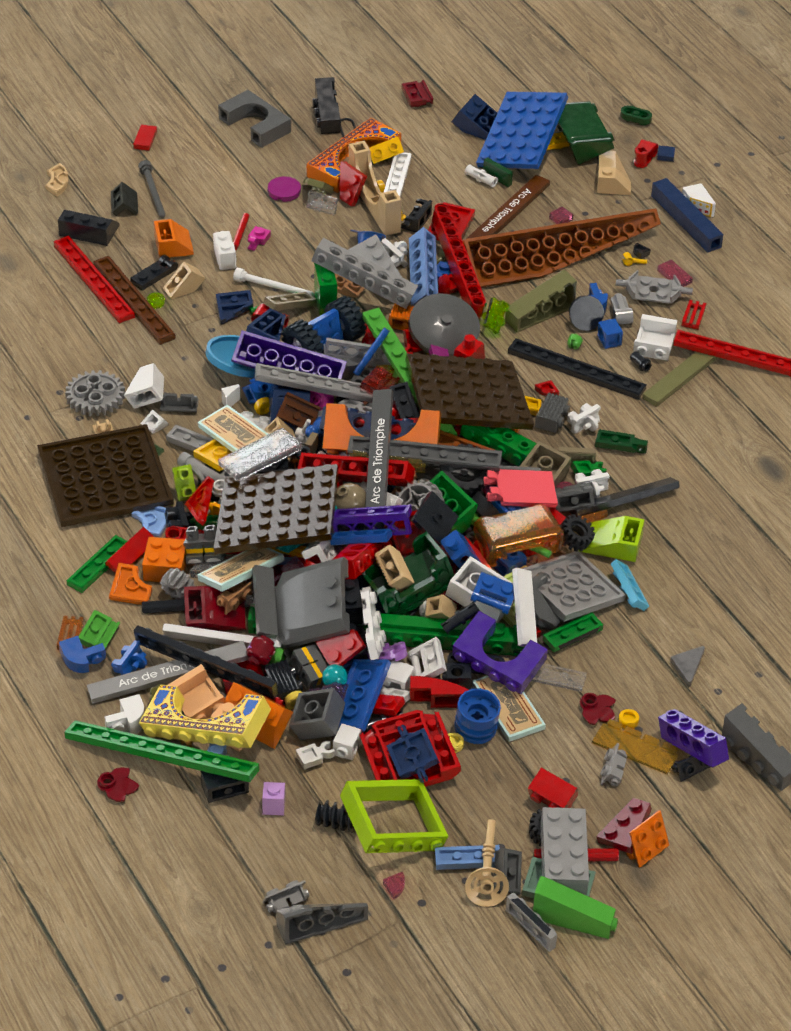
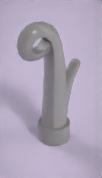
[177,452,237,482]

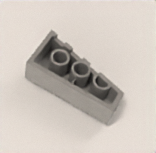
[348,235,402,277]

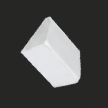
[221,384,240,407]
[140,410,169,434]

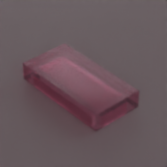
[657,260,693,287]

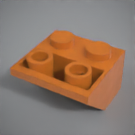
[154,219,194,259]

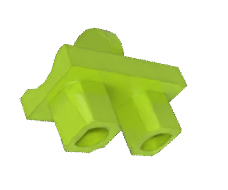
[172,464,196,501]

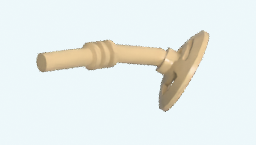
[465,819,509,907]

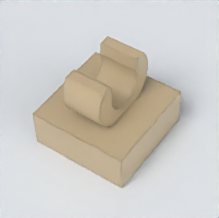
[92,419,113,434]

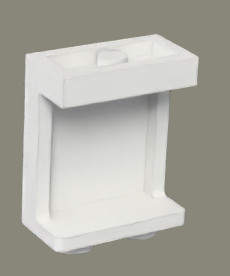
[633,314,677,361]

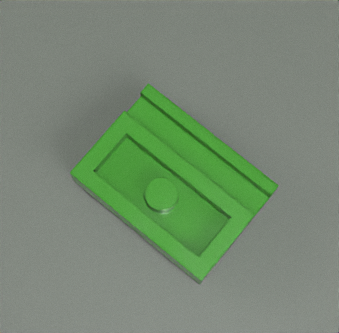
[79,610,120,650]

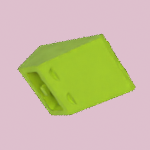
[579,516,645,562]

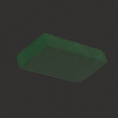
[483,157,513,187]

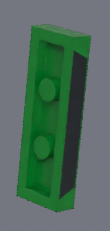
[543,612,604,653]

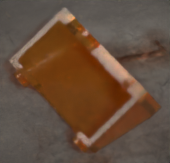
[473,504,564,567]

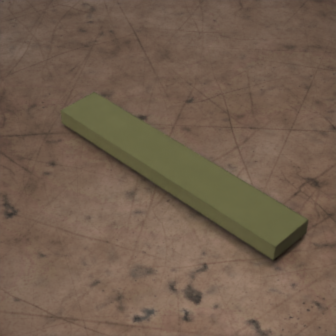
[642,352,719,407]

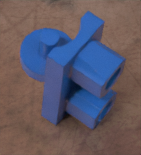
[111,640,148,675]

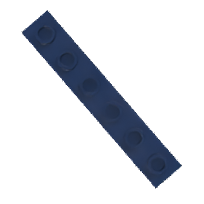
[319,406,416,440]

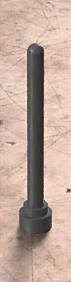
[138,160,165,218]

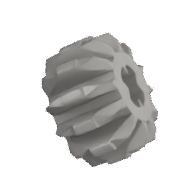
[160,568,195,599]

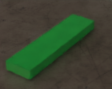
[66,535,127,593]

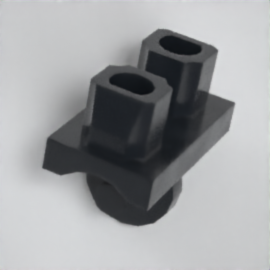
[164,501,194,528]

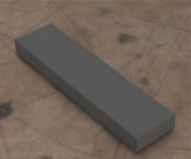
[252,565,278,639]

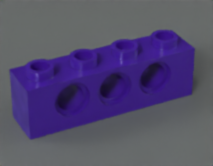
[658,709,729,768]

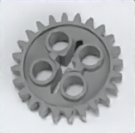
[65,370,125,416]

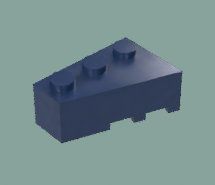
[246,308,286,341]

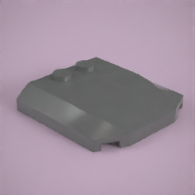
[275,557,350,648]

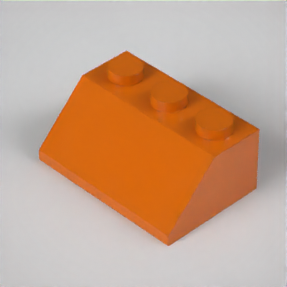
[224,682,293,749]

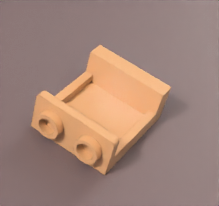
[168,664,225,719]

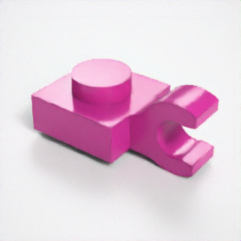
[248,226,271,251]

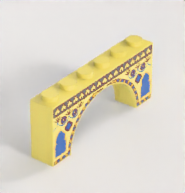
[139,685,271,748]

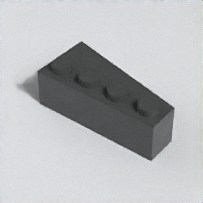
[722,703,791,791]

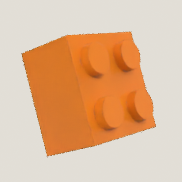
[142,537,187,582]

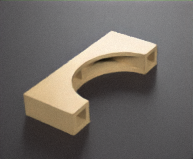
[348,141,402,236]

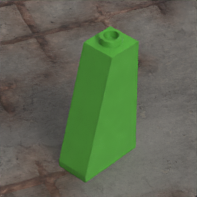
[533,876,618,939]

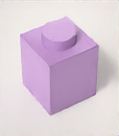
[262,782,285,816]

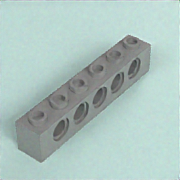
[311,238,418,309]

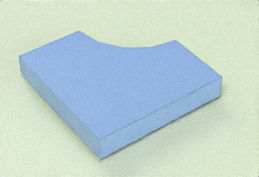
[132,506,171,538]

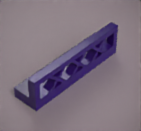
[333,505,412,535]

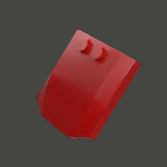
[360,710,461,787]

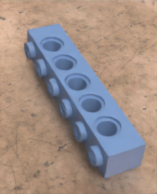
[409,227,438,306]

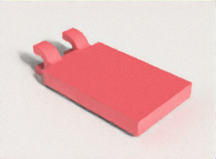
[483,469,558,508]

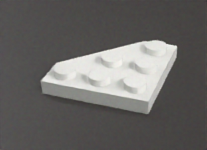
[361,586,386,660]

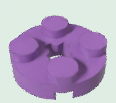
[367,642,408,661]

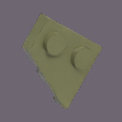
[302,178,334,195]

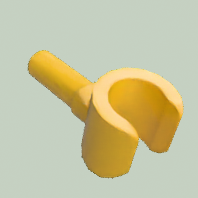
[622,252,647,266]

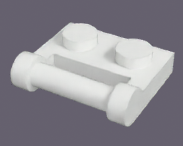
[408,637,447,678]

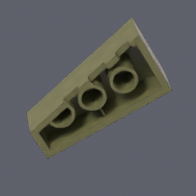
[505,269,577,332]

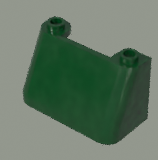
[557,101,615,165]
[361,531,454,615]

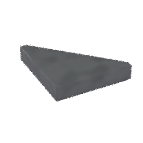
[670,646,705,687]

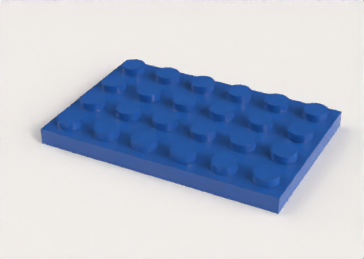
[476,92,569,169]

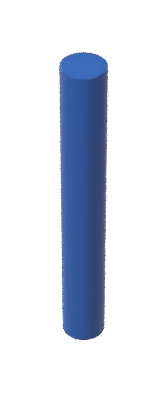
[353,327,390,376]

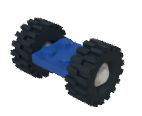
[281,296,367,354]

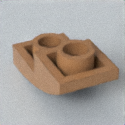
[335,274,366,298]

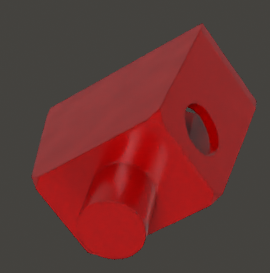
[454,334,485,359]

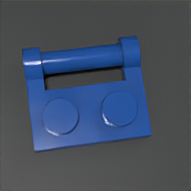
[470,572,514,615]

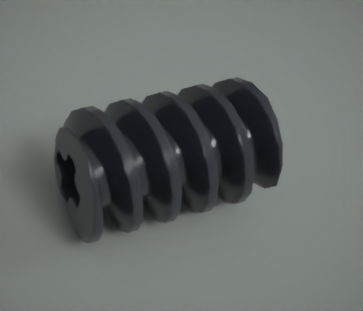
[315,800,355,833]

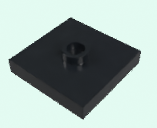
[411,491,459,546]

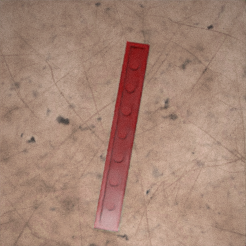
[54,236,135,323]
[673,329,791,376]

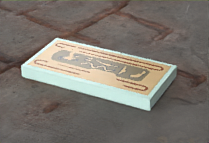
[198,405,273,459]
[197,548,284,592]
[472,676,546,742]

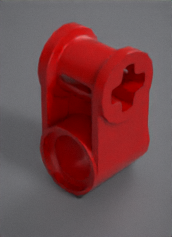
[633,139,658,168]

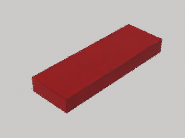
[105,527,154,574]

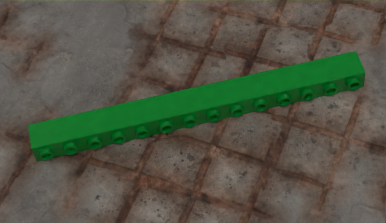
[248,602,524,656]

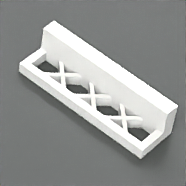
[302,530,342,562]

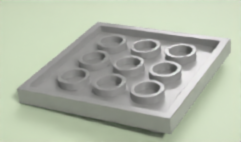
[522,551,626,621]

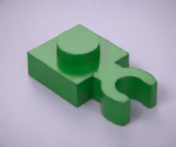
[571,460,607,477]

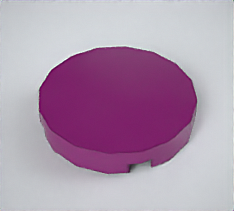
[268,176,301,202]

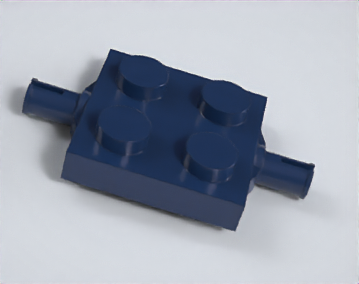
[387,725,440,783]

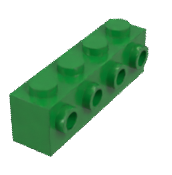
[460,425,537,467]

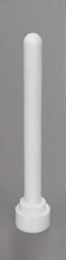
[233,267,315,297]

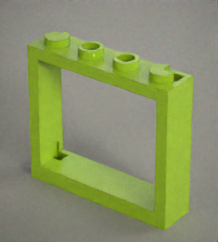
[340,779,449,853]

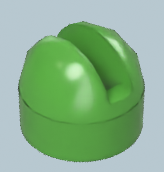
[567,334,583,349]

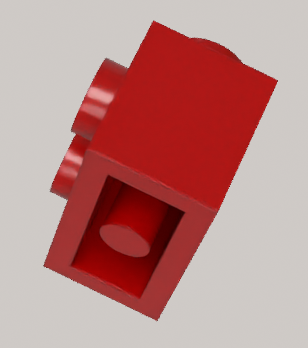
[528,767,578,808]

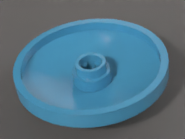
[205,335,255,378]

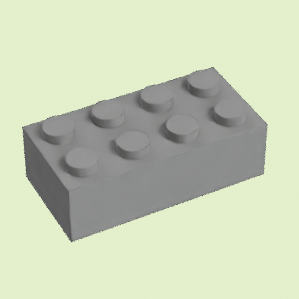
[540,807,589,895]

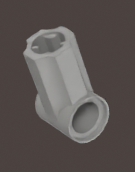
[610,293,633,325]

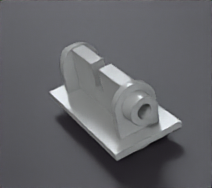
[600,743,627,787]
[262,880,310,913]

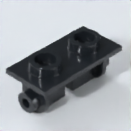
[671,755,710,782]

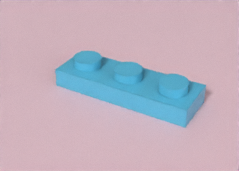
[611,559,650,611]

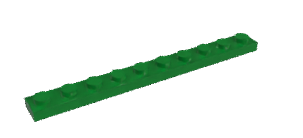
[64,720,260,782]

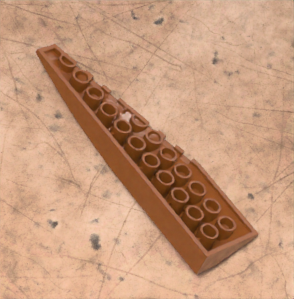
[463,208,661,287]

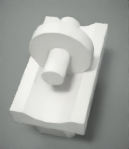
[381,238,408,267]
[567,403,601,434]
[574,469,610,498]

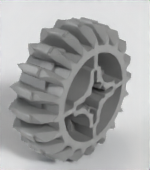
[396,479,444,511]

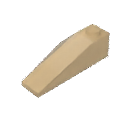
[597,150,631,195]

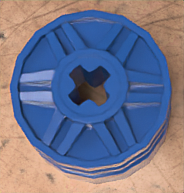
[454,688,501,744]

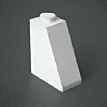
[124,363,164,409]

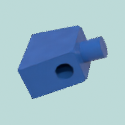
[440,530,481,568]

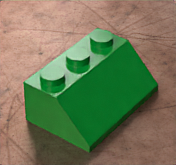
[417,471,478,534]

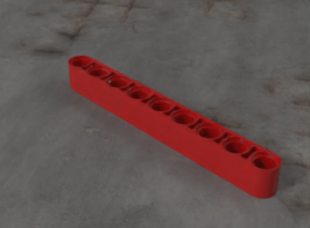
[432,203,486,318]

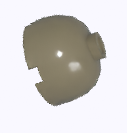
[335,483,366,509]

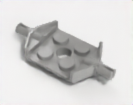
[615,270,693,304]

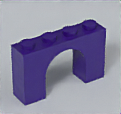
[452,611,548,694]

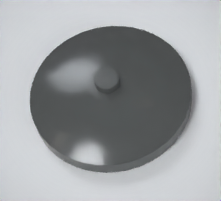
[408,294,480,356]

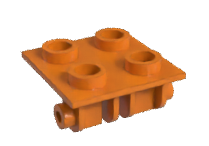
[627,810,669,868]

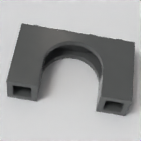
[218,90,291,148]

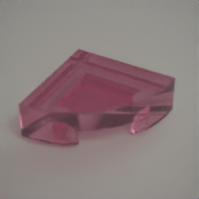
[383,872,405,900]

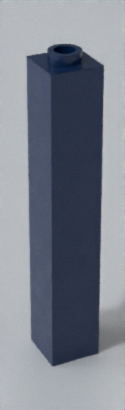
[651,178,724,253]

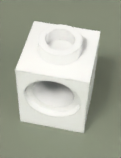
[333,724,361,760]

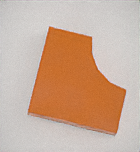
[109,563,153,605]

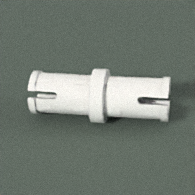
[465,164,498,188]

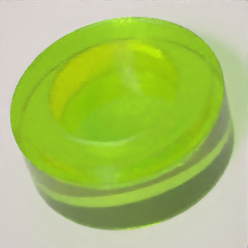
[147,292,165,309]

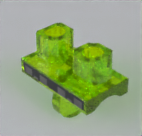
[482,297,510,334]

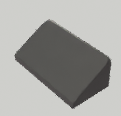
[494,848,522,895]

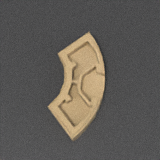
[45,163,68,197]

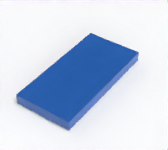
[338,659,391,732]

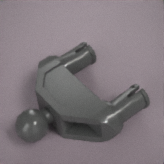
[515,572,562,630]

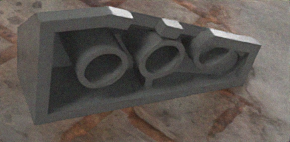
[276,903,368,945]

